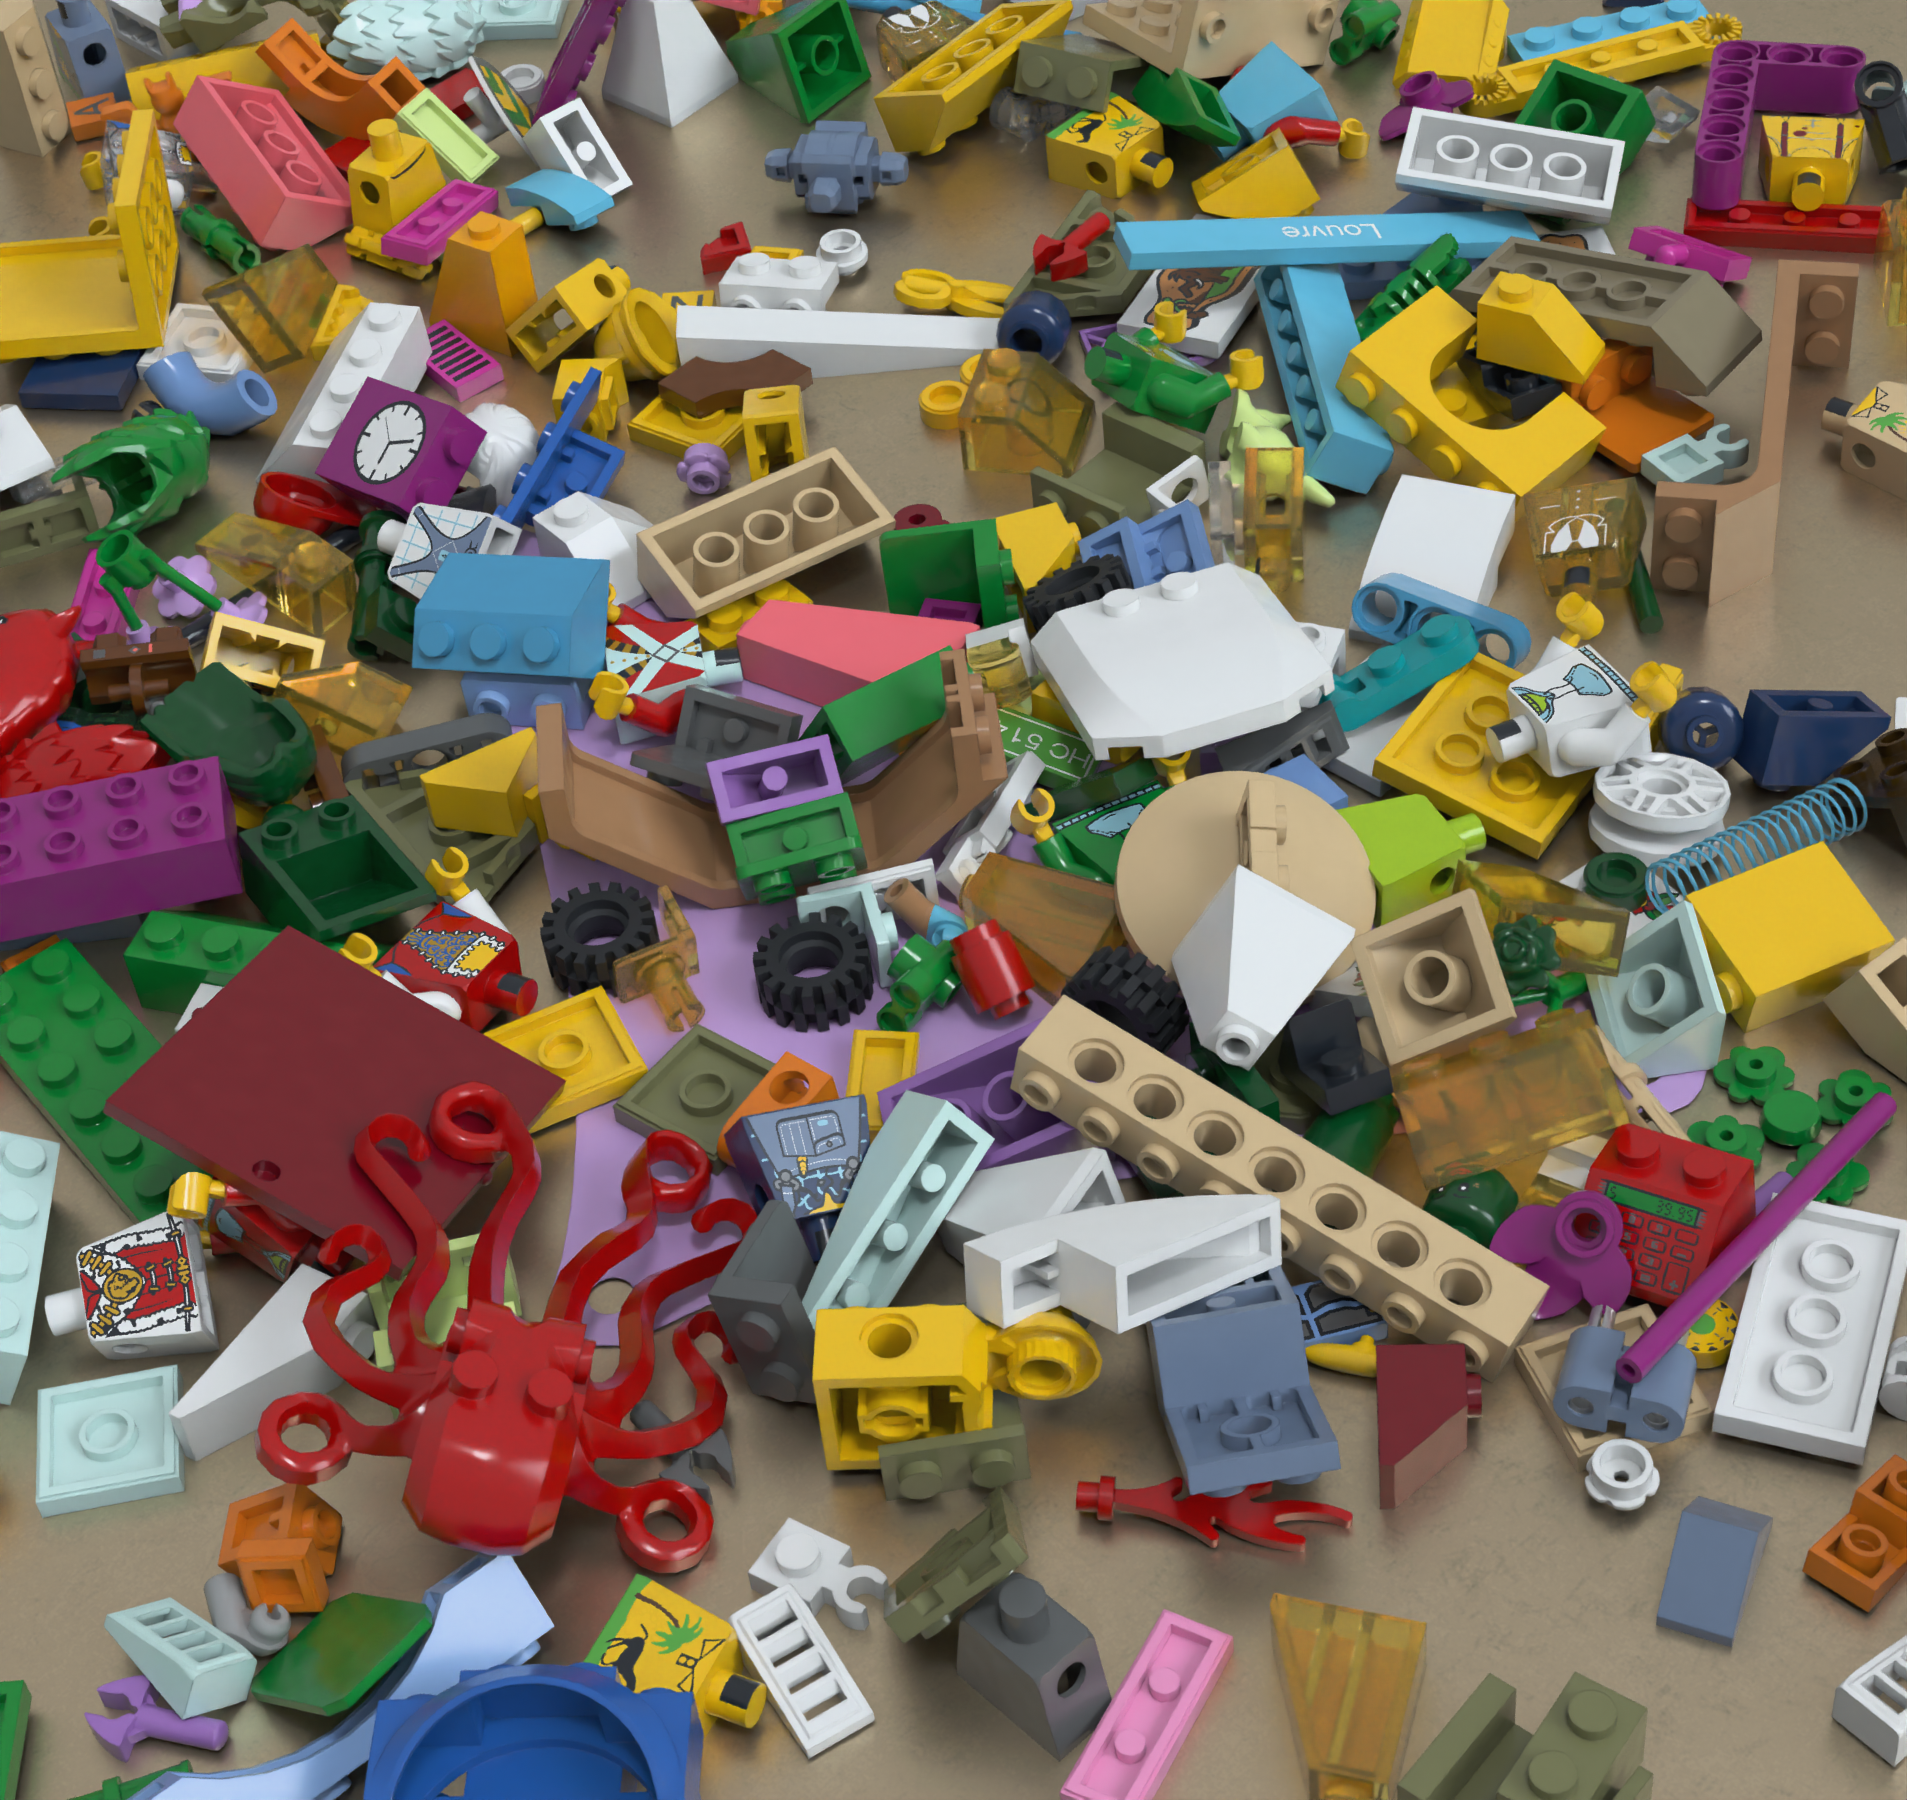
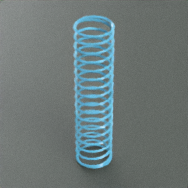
[1645,777,1868,914]

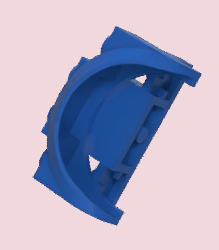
[363,1662,704,1800]

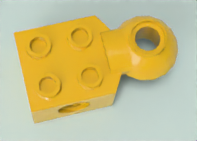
[812,1304,1103,1470]

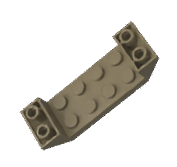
[1448,236,1762,397]

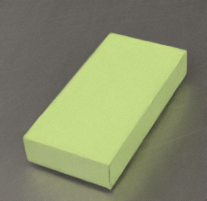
[393,87,500,184]

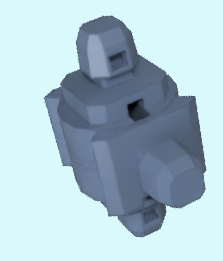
[765,120,909,214]

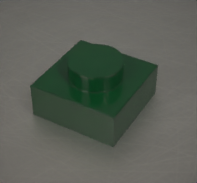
[364,585,417,663]

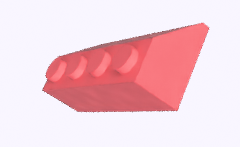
[173,75,353,252]

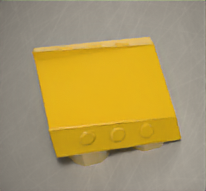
[1392,0,1510,89]

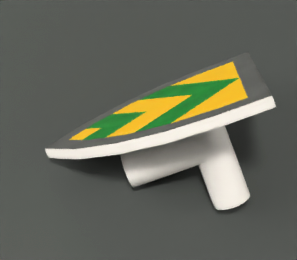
[463,56,539,166]

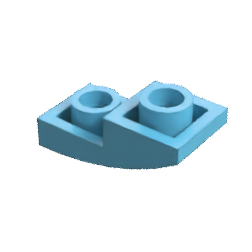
[505,169,615,231]

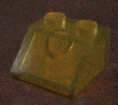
[957,348,1095,478]

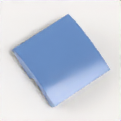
[1077,499,1215,589]

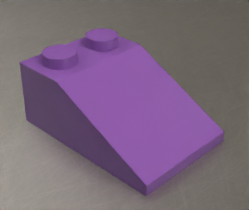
[877,1017,1116,1171]

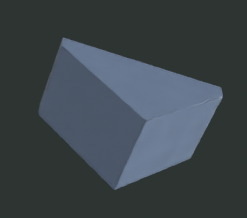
[1656,1496,1773,1647]

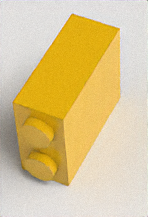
[1685,841,1895,1033]

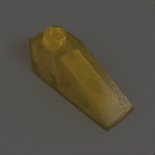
[195,512,357,638]

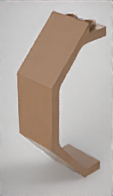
[536,649,1008,909]

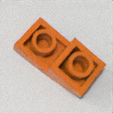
[1802,1454,1907,1612]

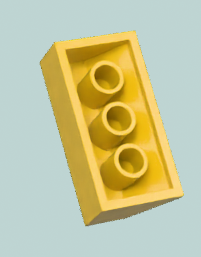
[874,0,1073,156]

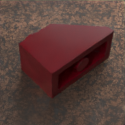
[1376,1344,1482,1509]

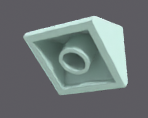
[1583,900,1726,1080]

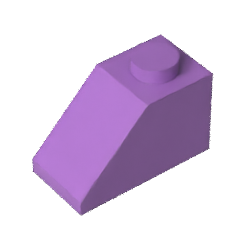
[705,734,844,826]

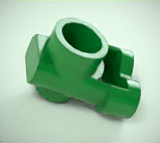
[1329,0,1401,66]
[876,933,963,1032]

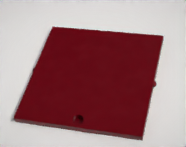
[103,925,566,1282]

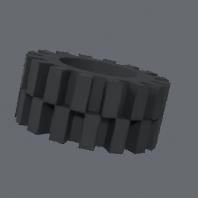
[1023,554,1134,633]
[540,882,662,997]
[753,912,874,1032]
[1060,946,1190,1055]

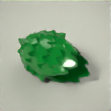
[50,408,210,543]

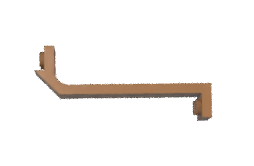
[1650,259,1859,608]

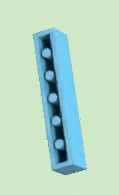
[1254,264,1394,494]

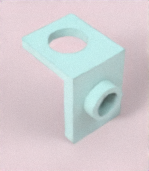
[796,882,899,988]

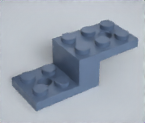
[1145,1265,1341,1497]

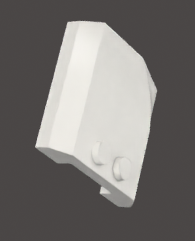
[1031,562,1335,760]

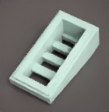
[104,1597,257,1720]

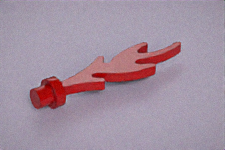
[1076,1475,1353,1552]

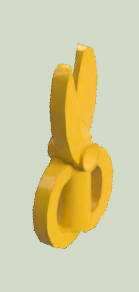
[893,269,1015,318]

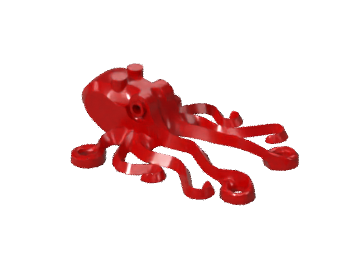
[254,1080,758,1573]

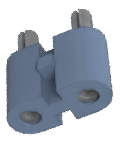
[1553,1305,1697,1443]

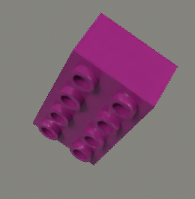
[0,756,243,942]

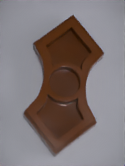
[658,349,813,419]

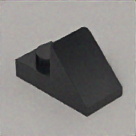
[1278,999,1394,1116]

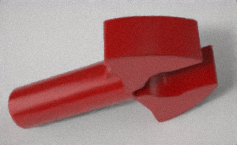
[1033,212,1110,282]

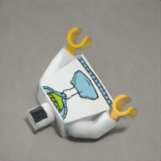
[1486,592,1677,777]

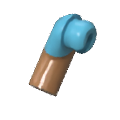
[884,878,969,946]

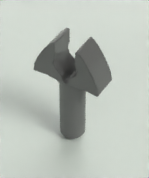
[630,1400,736,1505]

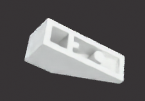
[168,1263,379,1461]

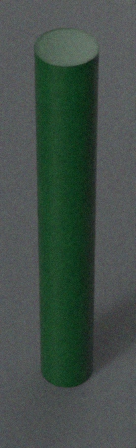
[1605,503,1664,634]

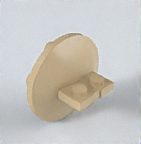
[1114,771,1376,1006]

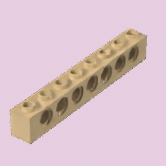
[1010,995,1550,1383]

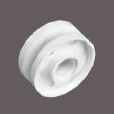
[1588,752,1731,869]

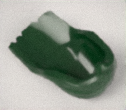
[139,662,317,807]

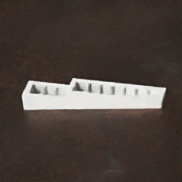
[676,305,1004,378]

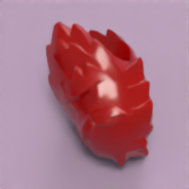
[0,721,172,798]

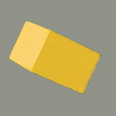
[419,727,538,838]

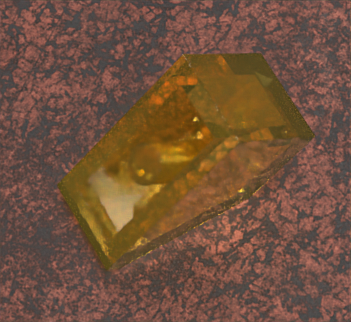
[273,661,413,771]

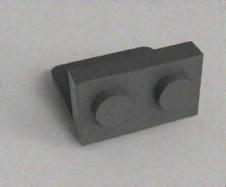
[630,684,803,801]
[708,1199,816,1404]

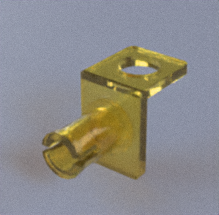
[612,885,705,1032]

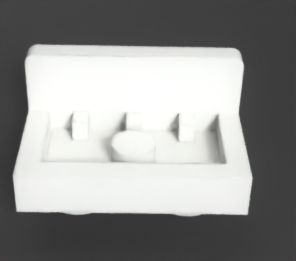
[719,252,839,311]

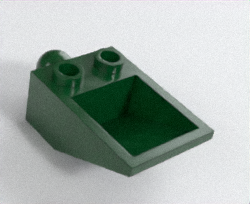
[238,795,437,942]

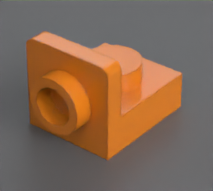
[217,1483,342,1579]

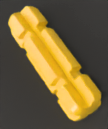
[344,226,433,280]

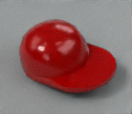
[253,472,377,543]

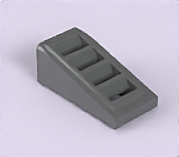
[1215,700,1350,773]

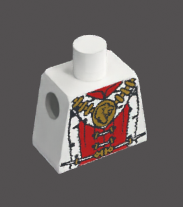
[45,1211,220,1360]

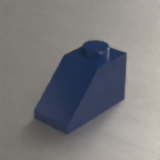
[1733,689,1892,791]

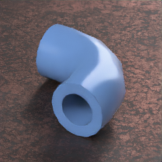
[143,351,278,436]

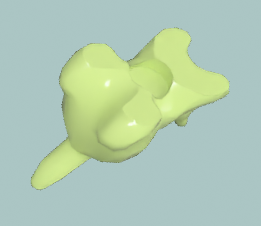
[1219,389,1335,508]

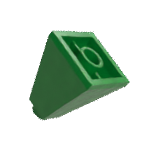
[725,0,872,124]

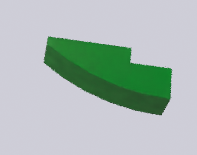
[1131,64,1241,147]

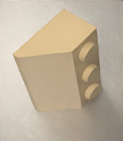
[0,0,72,157]

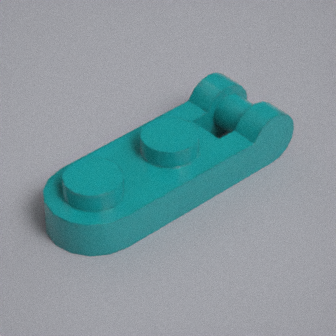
[1318,614,1480,732]

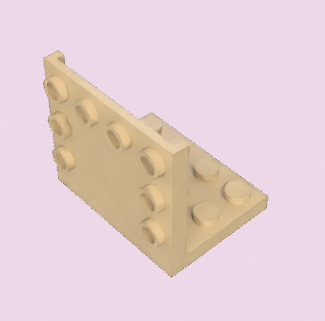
[1082,0,1339,79]

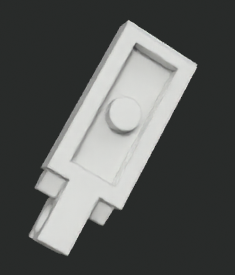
[935,751,1046,902]

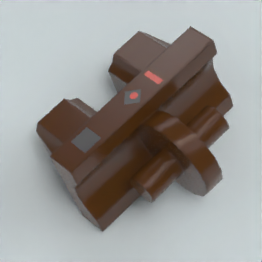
[80,626,197,717]

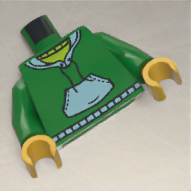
[1084,301,1264,434]
[1010,750,1192,921]

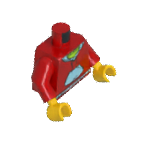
[167,1172,355,1282]

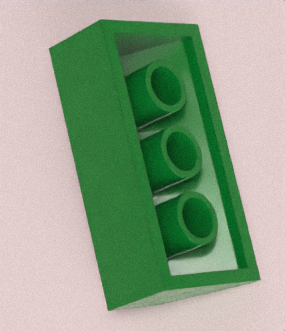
[123,910,395,1015]

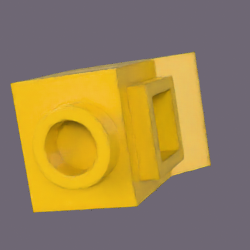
[552,358,629,442]

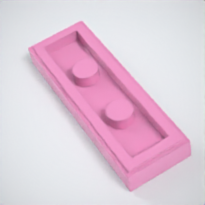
[1059,1609,1234,1800]

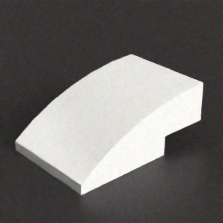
[1348,474,1516,644]

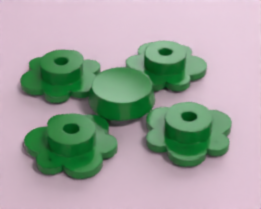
[1687,1046,1893,1206]

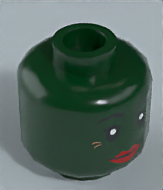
[1422,1163,1520,1249]

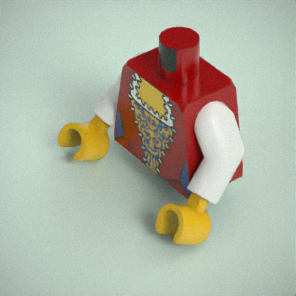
[338,847,538,1032]

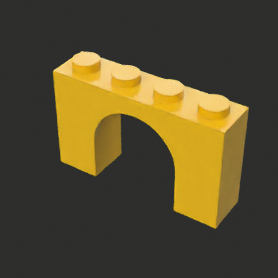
[1335,285,1606,523]

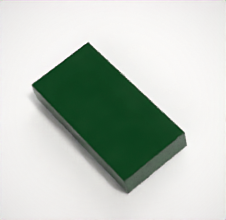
[1024,756,1158,823]

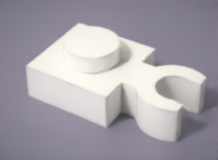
[748,1518,889,1630]

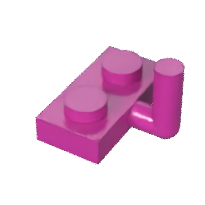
[1628,225,1753,287]

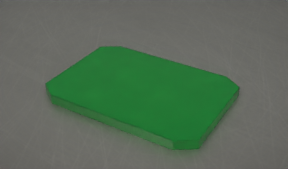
[251,1592,432,1717]

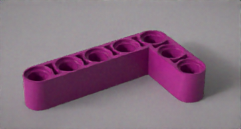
[1691,40,1866,210]

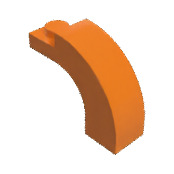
[255,18,426,140]

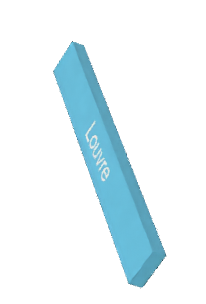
[1113,210,1540,270]

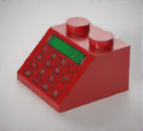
[1574,1121,1756,1307]

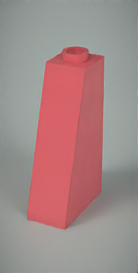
[736,599,981,707]

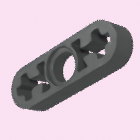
[341,713,513,789]

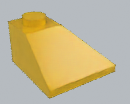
[1191,128,1320,219]

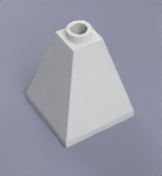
[601,0,739,128]
[1171,864,1356,1071]
[937,1147,1126,1329]

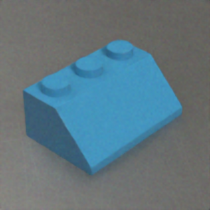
[412,553,610,679]

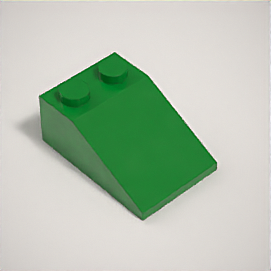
[1514,59,1656,226]

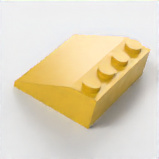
[125,29,321,120]

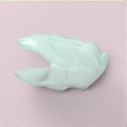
[326,0,487,81]

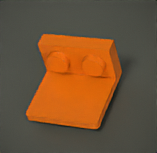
[1555,338,1714,473]

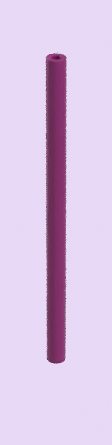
[1616,1092,1897,1383]

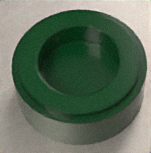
[1582,852,1648,914]

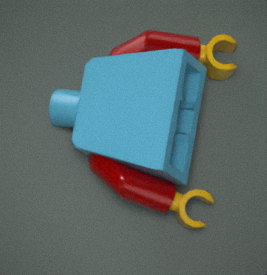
[1211,41,1370,162]

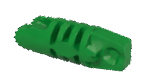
[1355,233,1472,342]

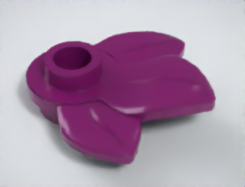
[1379,71,1474,141]
[1489,1190,1632,1320]

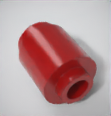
[949,918,1036,1020]

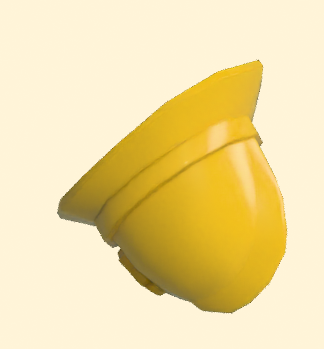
[593,287,681,382]

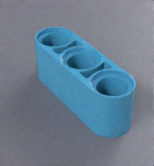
[1351,572,1532,669]

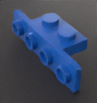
[493,367,626,529]

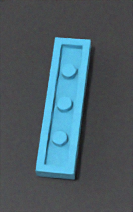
[1507,0,1714,63]

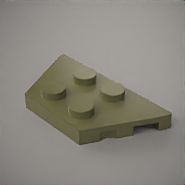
[1003,190,1152,317]
[344,768,539,905]
[884,1486,1029,1644]

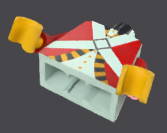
[588,582,743,744]

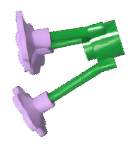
[96,530,268,645]

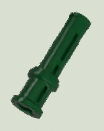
[347,509,407,661]

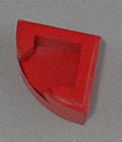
[700,222,752,275]

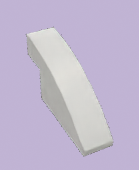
[963,1194,1282,1334]

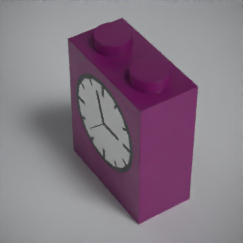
[315,376,487,520]

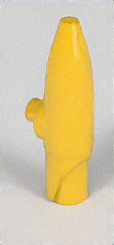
[1305,1335,1376,1378]

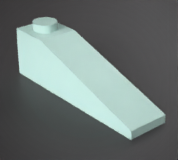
[802,1090,995,1331]

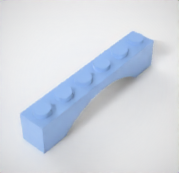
[127,1553,555,1800]

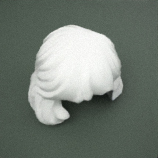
[465,402,540,507]

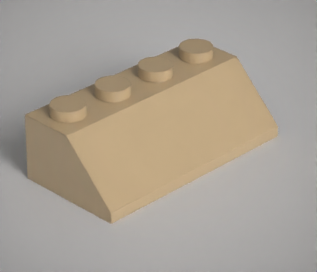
[636,446,896,619]

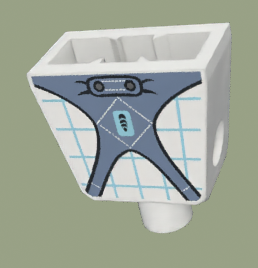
[377,503,522,599]

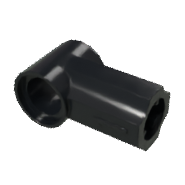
[1854,60,1907,175]

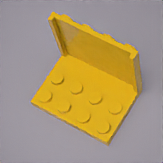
[0,109,180,364]

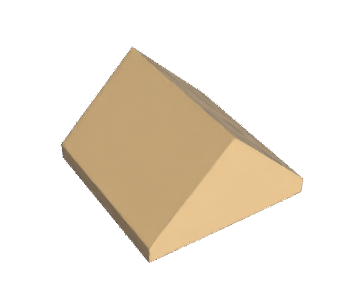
[1350,888,1517,1068]

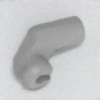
[203,1573,291,1656]

